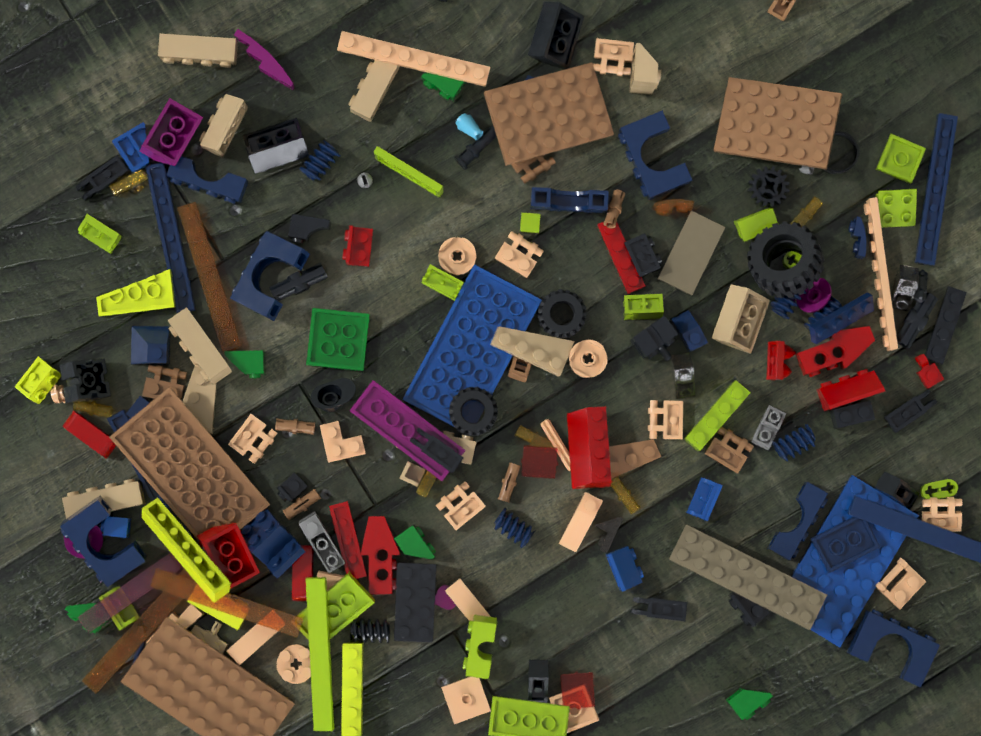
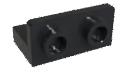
[624,233,663,278]
[728,592,770,627]

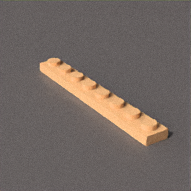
[337,31,490,87]
[864,197,898,351]

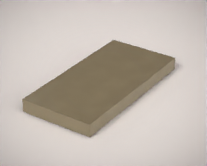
[658,211,725,296]

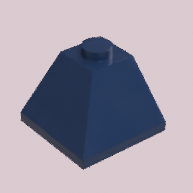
[131,326,170,365]

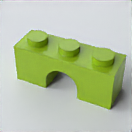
[463,615,497,679]

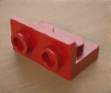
[343,225,373,267]

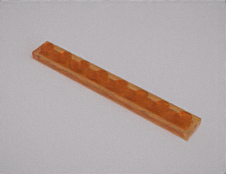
[177,202,242,353]
[82,568,197,694]
[150,568,304,637]

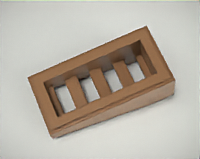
[508,356,531,382]

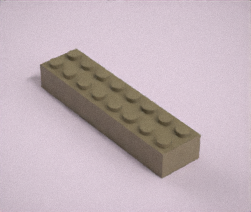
[669,524,827,630]

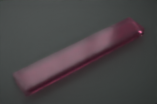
[77,553,183,634]

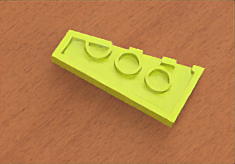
[96,269,176,317]

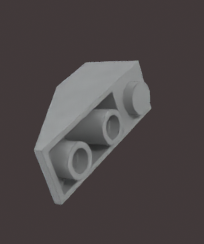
[299,511,345,573]

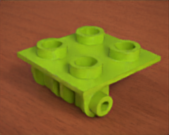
[876,189,917,228]

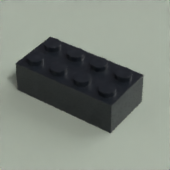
[394,562,437,643]

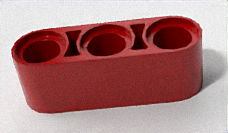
[62,411,116,459]
[292,545,313,601]

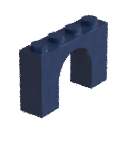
[618,110,692,200]
[230,231,310,321]
[60,495,147,587]
[847,609,940,687]

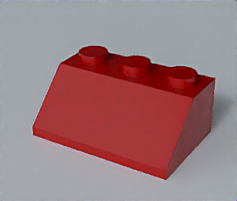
[816,369,885,411]
[196,522,260,589]

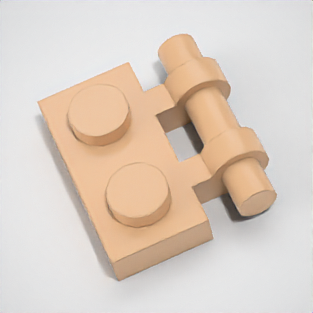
[593,38,634,76]
[495,231,544,279]
[648,400,683,440]
[228,414,277,464]
[436,481,486,530]
[922,497,962,532]

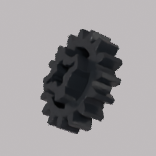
[748,166,790,208]

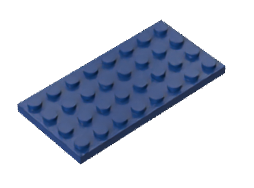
[402,264,542,427]
[791,475,919,647]

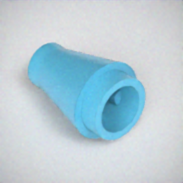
[456,113,483,140]

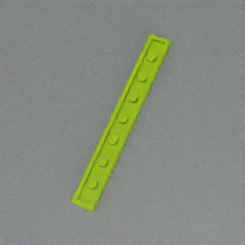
[306,577,334,731]

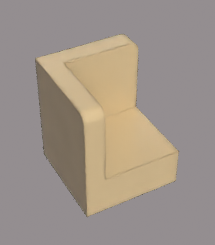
[400,461,426,487]

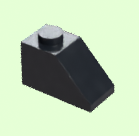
[875,471,920,510]
[528,659,549,703]

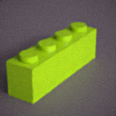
[684,380,750,451]

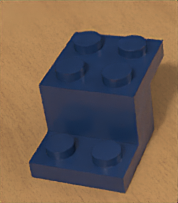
[241,508,306,579]

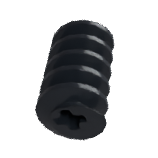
[350,618,390,643]

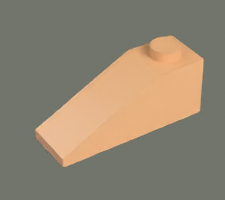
[559,492,603,552]

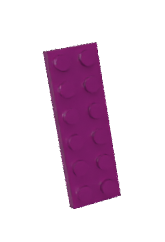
[350,380,466,481]

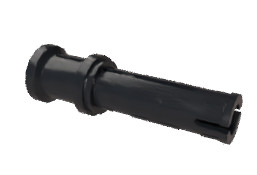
[454,124,497,170]

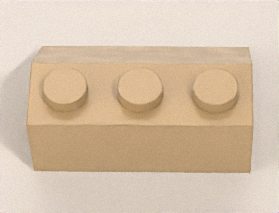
[629,43,661,95]
[199,94,248,158]
[712,285,770,354]

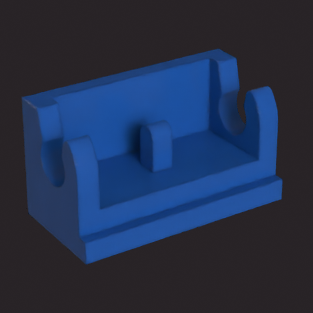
[686,478,723,521]

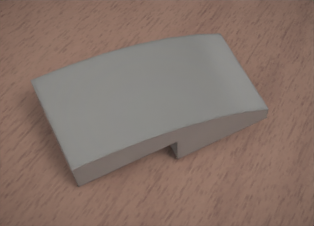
[751,405,786,450]

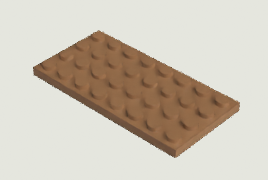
[109,387,270,538]
[121,616,295,736]

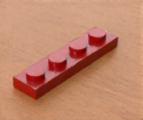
[597,222,645,294]
[329,501,367,579]

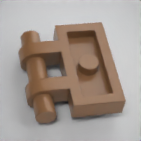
[511,155,556,184]
[142,364,187,400]
[704,426,754,474]

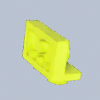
[15,357,61,404]

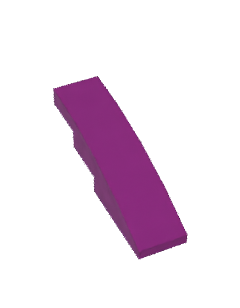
[234,29,295,90]

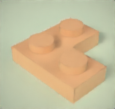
[320,421,366,463]

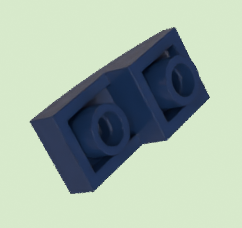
[849,217,867,259]

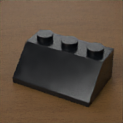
[528,2,584,69]
[243,118,309,174]

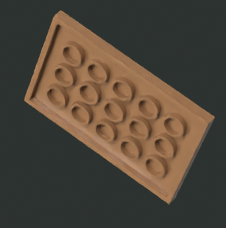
[484,62,614,166]
[714,77,842,170]

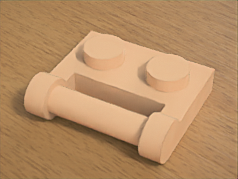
[875,558,926,610]

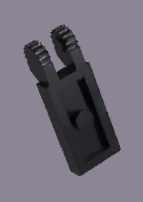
[76,155,130,201]
[884,389,938,433]
[409,428,464,474]
[632,597,688,621]

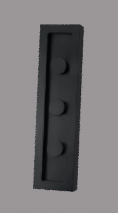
[925,286,967,365]

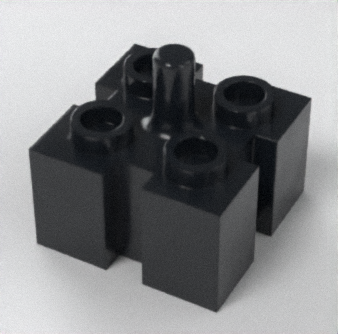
[630,315,678,361]
[60,358,111,403]

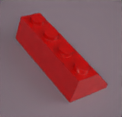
[567,406,612,489]

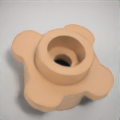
[51,385,66,403]

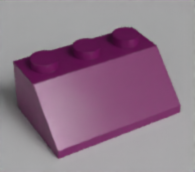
[139,98,203,166]

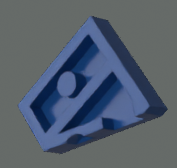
[112,122,149,174]

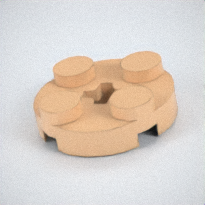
[438,237,476,276]
[569,340,607,378]
[277,644,311,684]

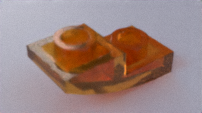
[652,199,694,216]

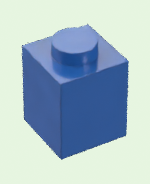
[101,516,132,538]

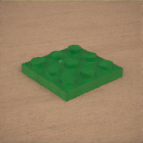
[306,308,370,371]

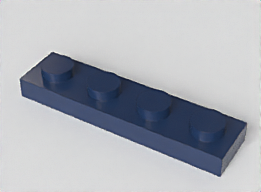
[809,292,874,344]

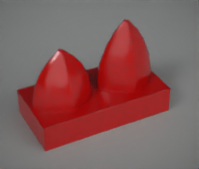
[766,341,796,380]

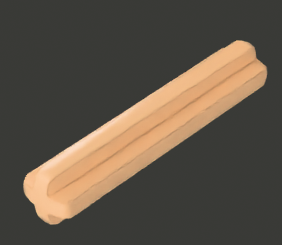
[540,419,571,471]

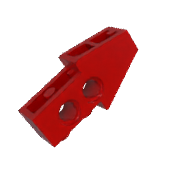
[795,326,875,377]
[361,516,401,594]

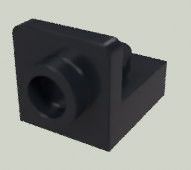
[277,472,308,502]

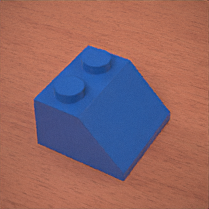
[605,546,644,591]

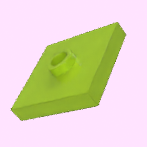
[876,134,926,184]

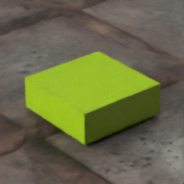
[520,212,540,234]

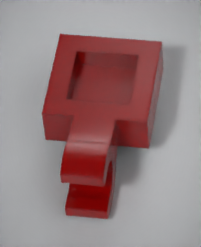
[915,354,944,389]

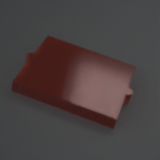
[521,445,558,479]
[561,672,595,710]

